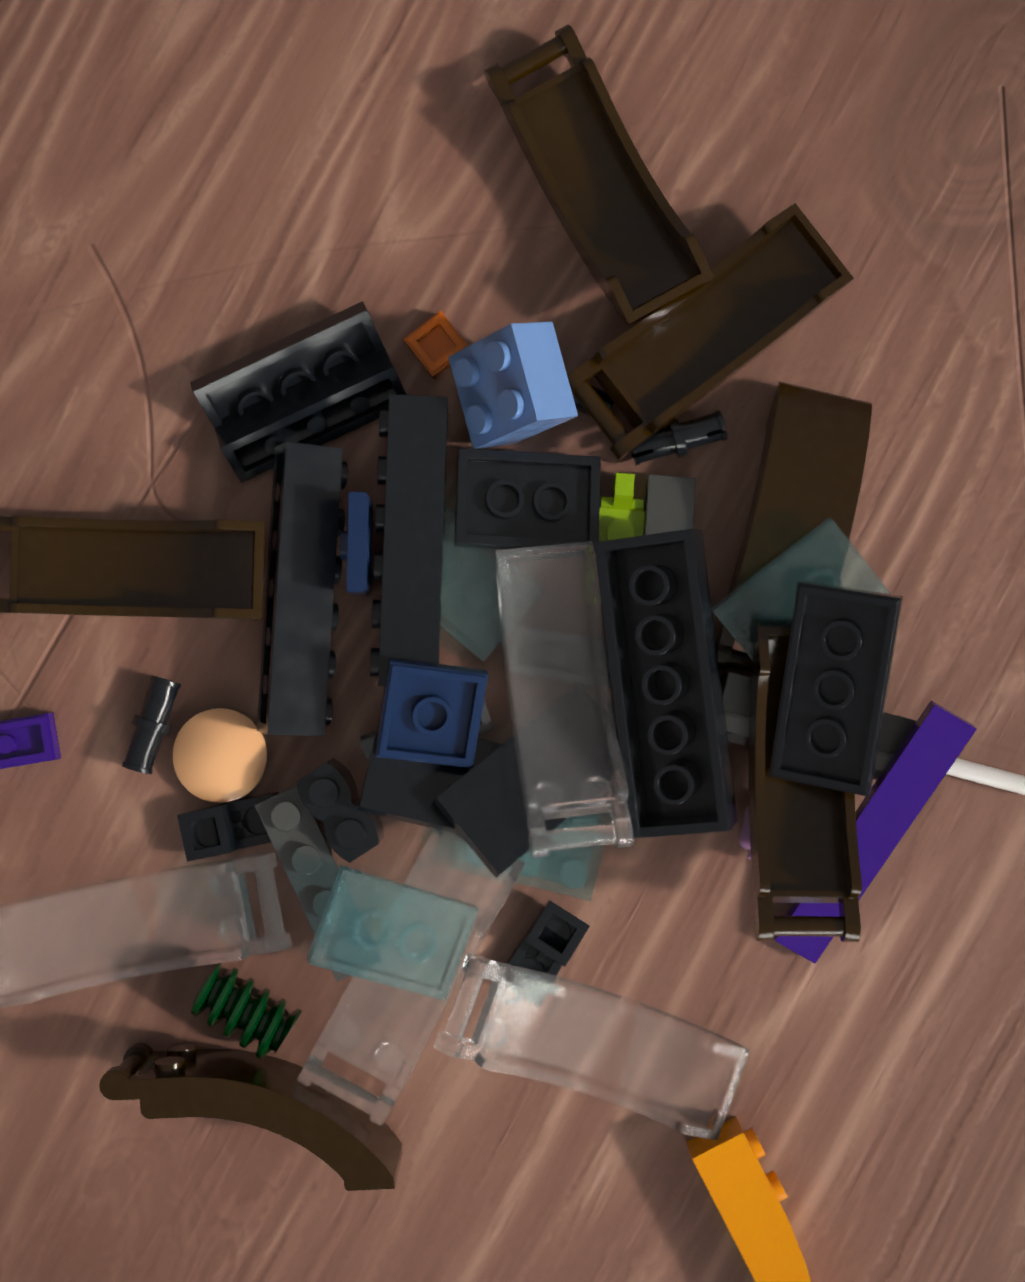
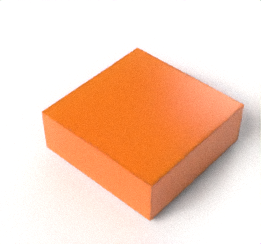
[404,310,468,379]

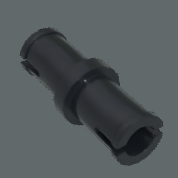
[631,410,728,466]
[122,675,181,775]

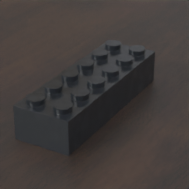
[594,529,738,838]

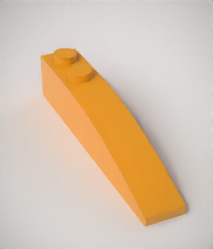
[686,1116,811,1282]

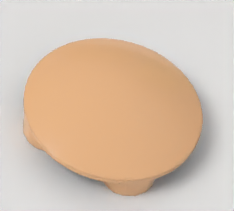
[173,708,267,803]

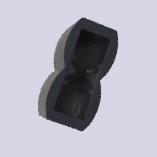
[297,758,384,863]

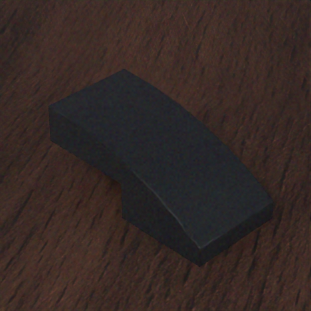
[177,792,279,862]
[497,900,590,1006]

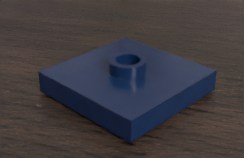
[340,492,373,596]
[375,658,488,768]

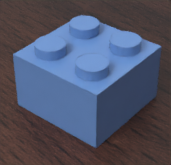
[448,322,578,449]

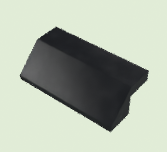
[190,301,407,483]

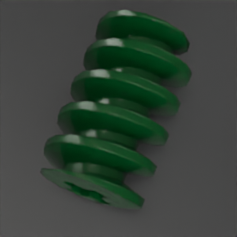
[191,959,302,1059]

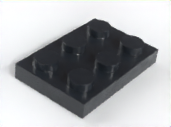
[454,448,601,553]

